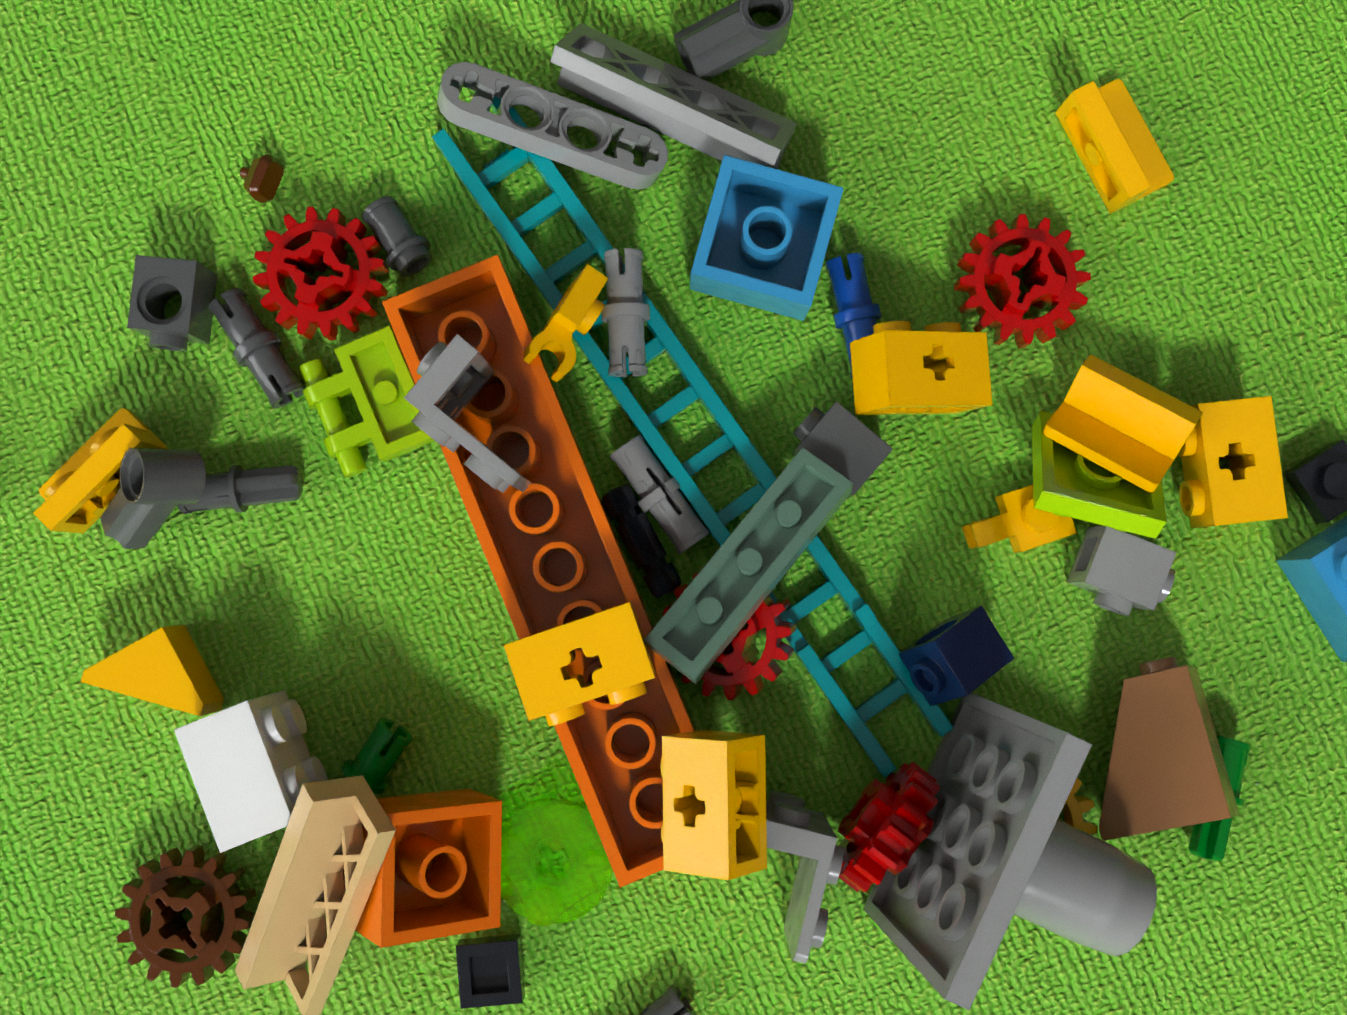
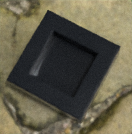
[1283,440,1347,523]
[456,934,525,1009]

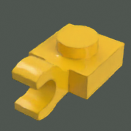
[523,264,608,382]
[962,484,1077,553]

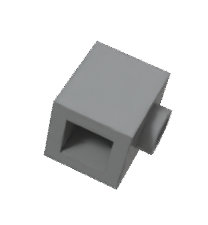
[1067,526,1176,616]

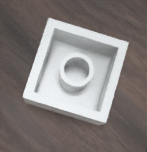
[174,690,328,853]

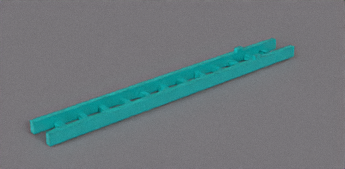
[432,97,954,778]

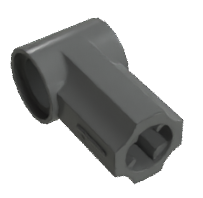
[674,0,794,81]
[100,448,206,549]

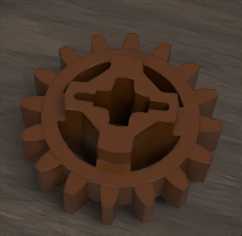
[115,845,256,988]

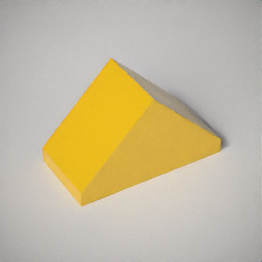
[81,625,224,716]

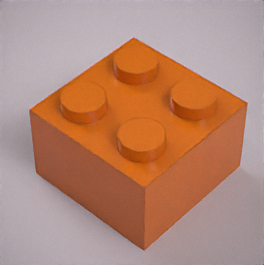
[355,788,502,948]

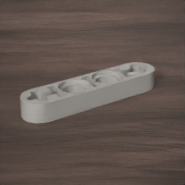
[437,62,668,190]

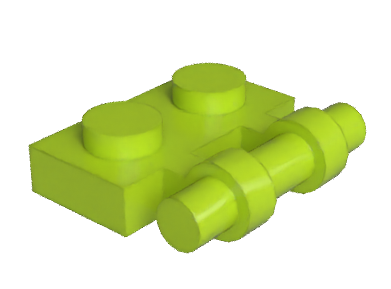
[299,326,435,478]

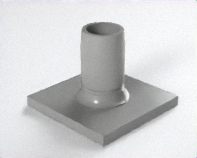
[863,693,1157,1010]

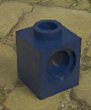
[898,605,1014,707]

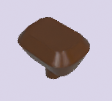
[240,155,284,203]

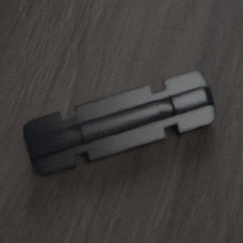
[602,484,681,598]

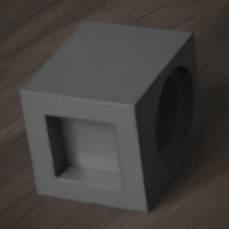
[127,255,217,352]
[791,401,893,499]

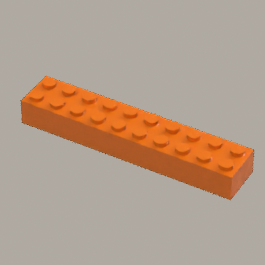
[382,254,696,888]

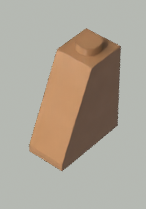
[1099,657,1239,841]

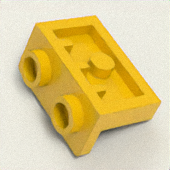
[33,408,169,534]

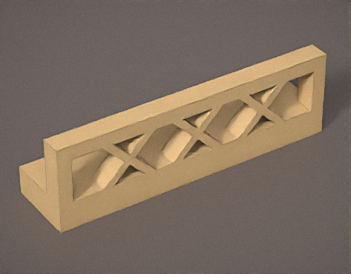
[235,775,396,1015]

